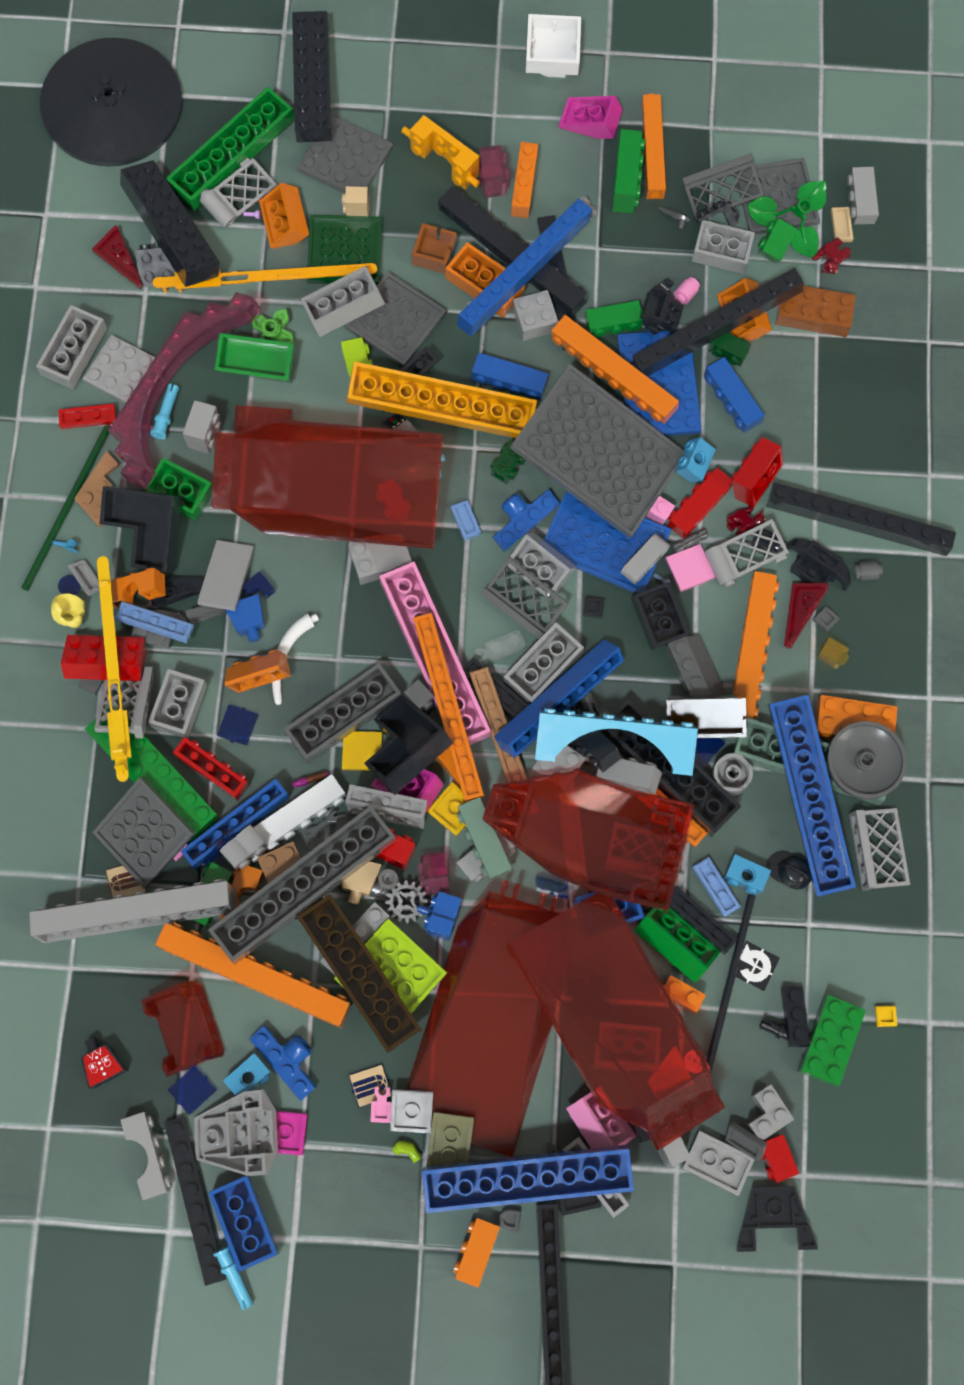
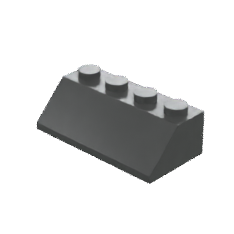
[665,635,727,696]

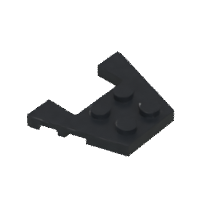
[736,1186,818,1252]

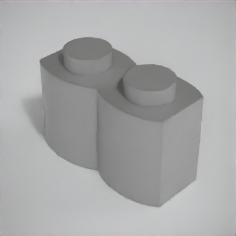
[220,825,267,871]

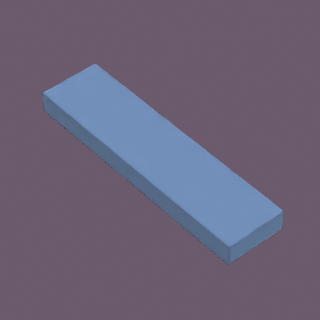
[115,601,194,643]

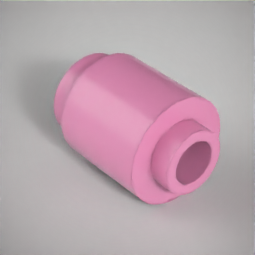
[674,277,700,304]

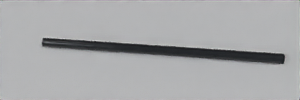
[700,894,756,1089]

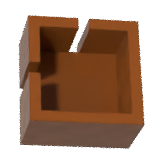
[411,223,457,274]

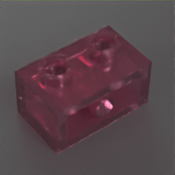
[418,852,450,895]

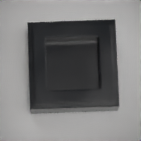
[583,597,604,619]

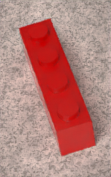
[667,467,733,539]

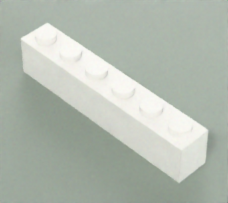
[249,774,346,863]

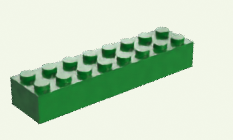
[166,87,294,211]
[85,705,220,844]

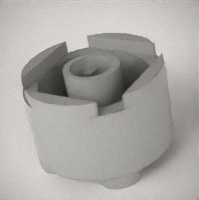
[711,753,753,796]

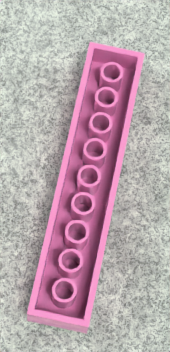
[379,562,491,745]

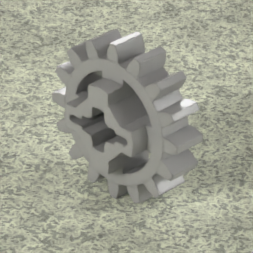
[385,880,428,924]

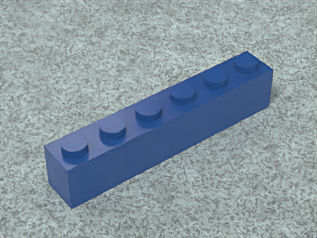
[181,779,289,870]

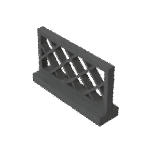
[682,153,764,217]
[480,557,569,639]

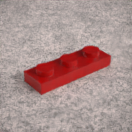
[58,404,117,430]

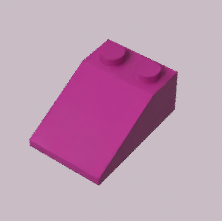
[559,96,623,139]
[371,769,444,814]

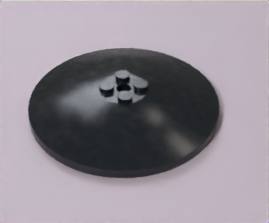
[40,38,182,167]

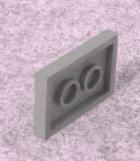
[682,1131,754,1196]

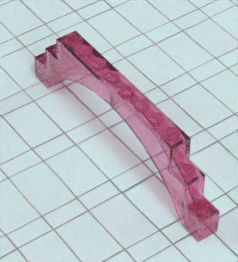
[108,292,261,489]

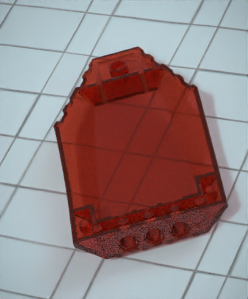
[483,768,695,911]

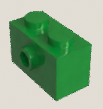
[757,218,797,263]

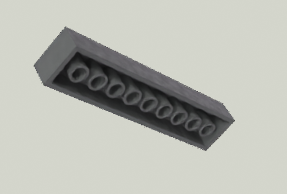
[208,805,396,964]

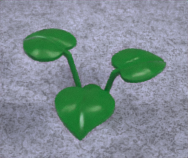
[747,181,826,258]

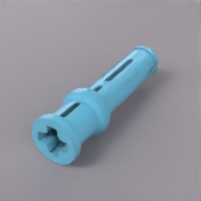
[150,384,179,440]
[213,1245,254,1310]

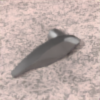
[659,207,690,230]

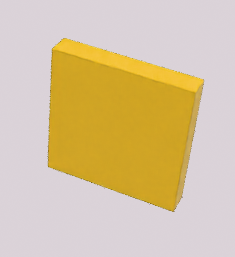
[342,731,382,771]
[427,782,471,837]

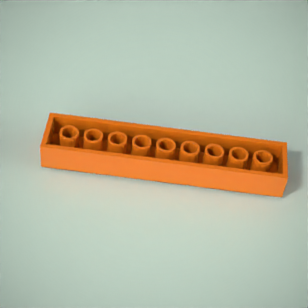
[155,922,352,1028]

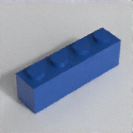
[472,352,549,400]
[704,357,765,433]

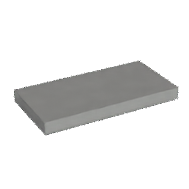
[198,540,254,611]

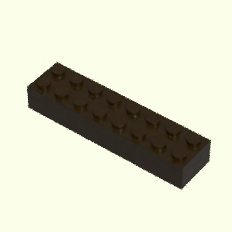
[296,894,422,1053]

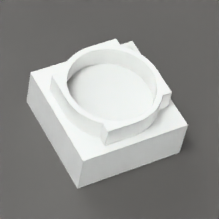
[526,14,581,78]

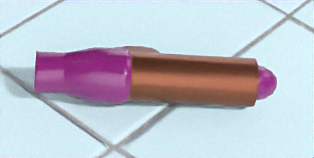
[292,771,329,788]

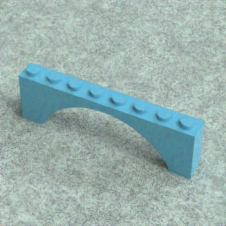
[535,708,698,776]

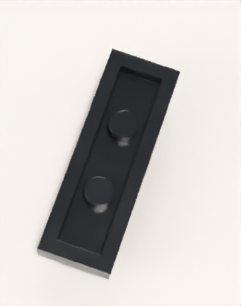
[781,986,810,1047]

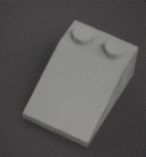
[348,534,412,585]

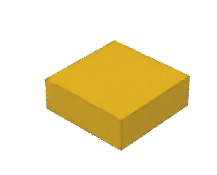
[874,1006,897,1027]

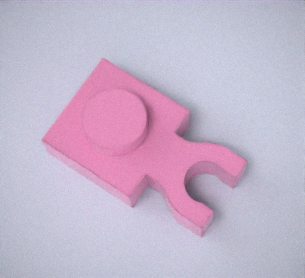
[370,1086,392,1123]

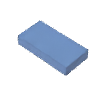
[450,500,481,541]

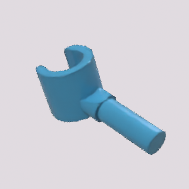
[53,539,80,553]

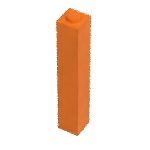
[641,93,666,199]

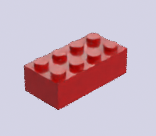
[61,635,147,681]

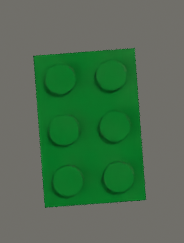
[144,458,214,522]

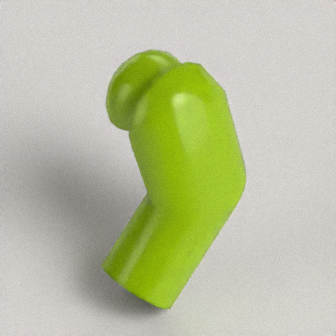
[392,1140,422,1163]

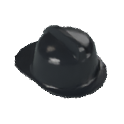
[767,851,811,890]

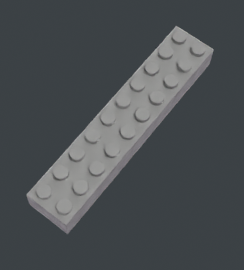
[29,879,238,943]

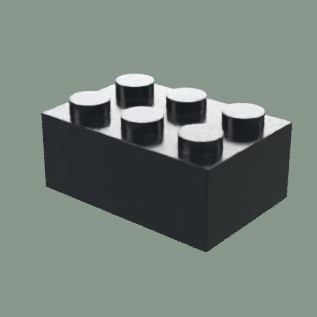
[631,582,690,651]

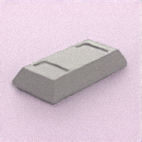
[68,559,99,596]

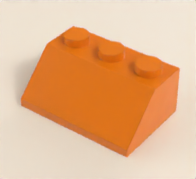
[259,183,309,249]
[717,278,772,341]
[224,650,291,693]

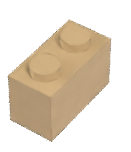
[342,186,369,216]

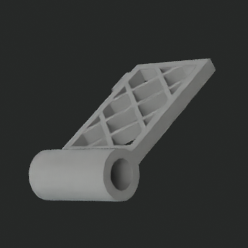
[200,158,277,229]
[704,519,789,588]

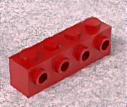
[173,737,249,801]

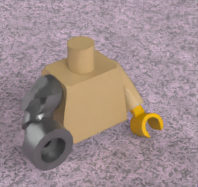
[339,862,398,905]

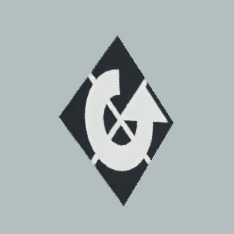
[736,941,780,991]

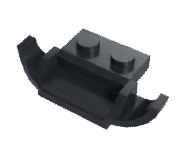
[639,278,684,335]
[786,539,851,591]

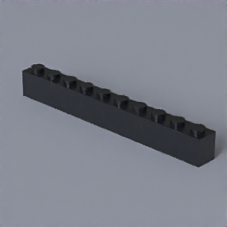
[438,186,587,317]
[632,268,804,376]
[766,482,956,556]
[536,1203,566,1385]

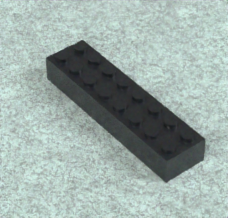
[292,11,332,142]
[120,160,220,287]
[599,699,741,838]

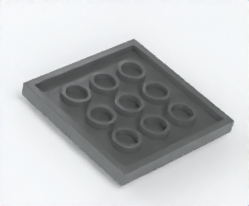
[297,114,393,193]
[736,158,820,235]
[345,272,447,367]
[92,777,196,888]

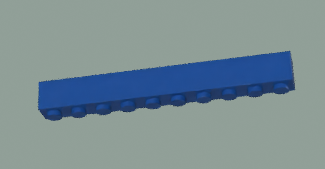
[457,198,592,337]

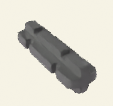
[673,529,708,553]

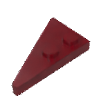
[92,225,143,289]
[784,583,829,649]

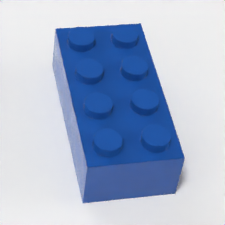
[208,1176,280,1272]

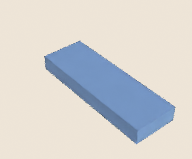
[692,857,741,918]

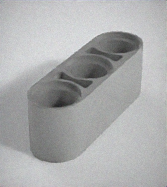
[620,533,670,585]

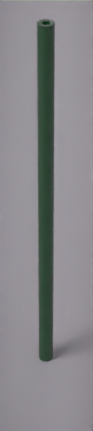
[21,426,111,591]

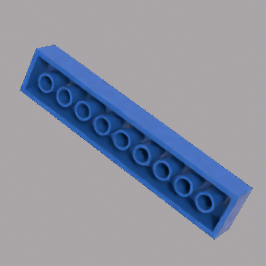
[768,694,856,897]
[422,1145,634,1213]

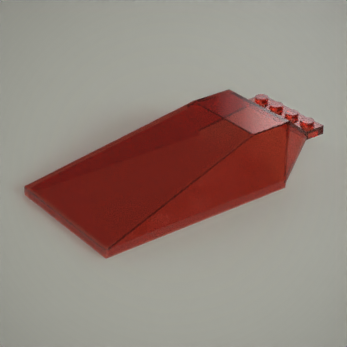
[211,418,443,549]
[507,888,725,1150]

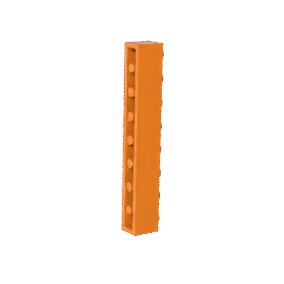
[551,315,679,424]
[732,571,779,719]

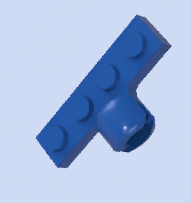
[492,489,560,552]
[249,1025,317,1101]

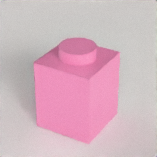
[646,496,675,525]

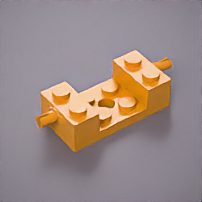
[401,115,480,189]

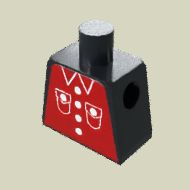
[81,1037,128,1089]

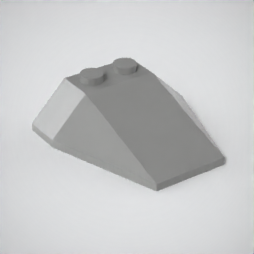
[194,1090,278,1176]

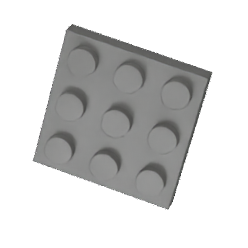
[83,335,159,407]

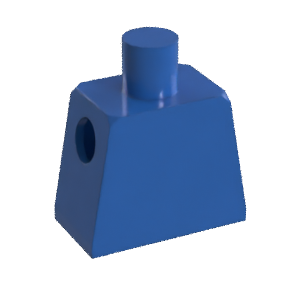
[225,594,265,643]

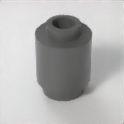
[854,561,883,581]

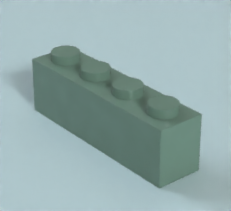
[456,797,512,881]

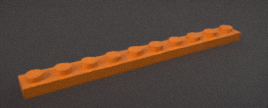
[413,613,484,802]

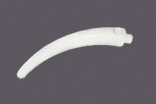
[272,613,319,705]

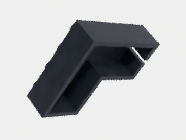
[99,486,182,572]
[364,695,453,795]

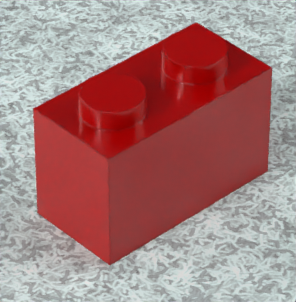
[762,1134,799,1183]

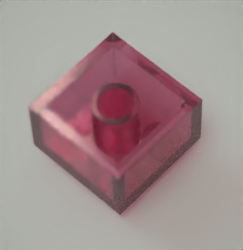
[479,145,509,198]

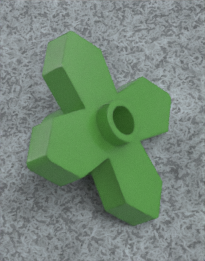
[251,309,295,345]

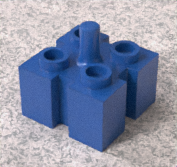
[417,892,462,942]

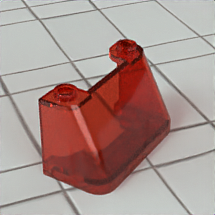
[141,981,224,1077]

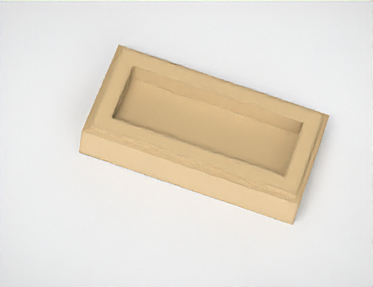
[830,207,854,242]

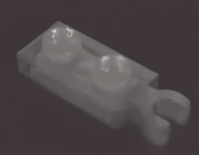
[473,629,527,664]

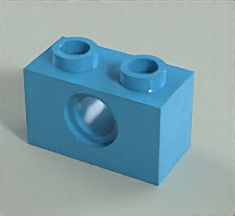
[675,437,716,483]
[723,854,771,895]
[223,1053,272,1096]

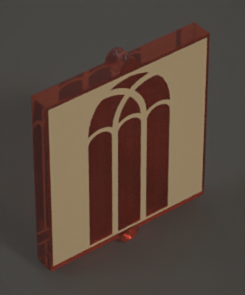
[106,865,147,899]

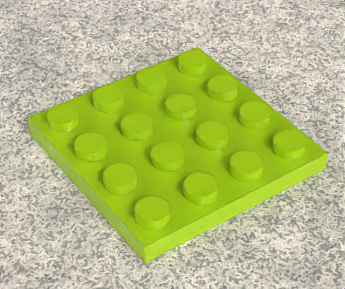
[334,919,447,1013]

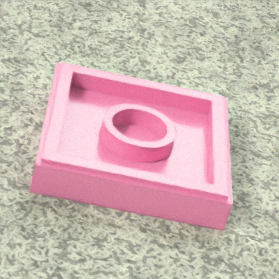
[665,544,715,592]

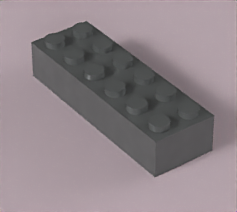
[284,663,402,764]

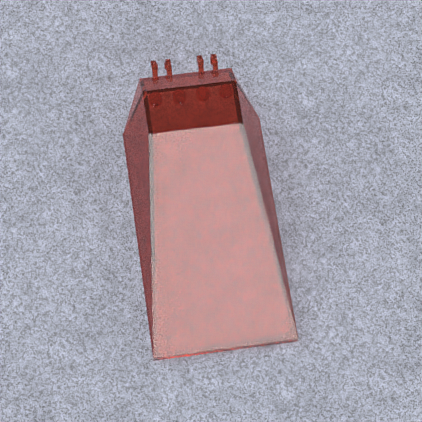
[406,880,571,1157]

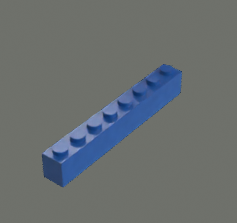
[494,640,624,758]

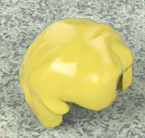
[51,594,85,628]

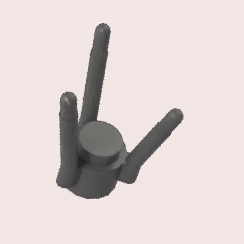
[575,693,603,717]

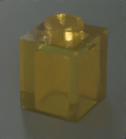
[817,637,849,669]

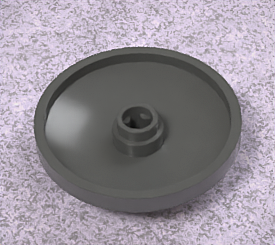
[827,721,907,800]

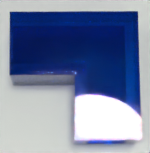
[242,571,275,599]

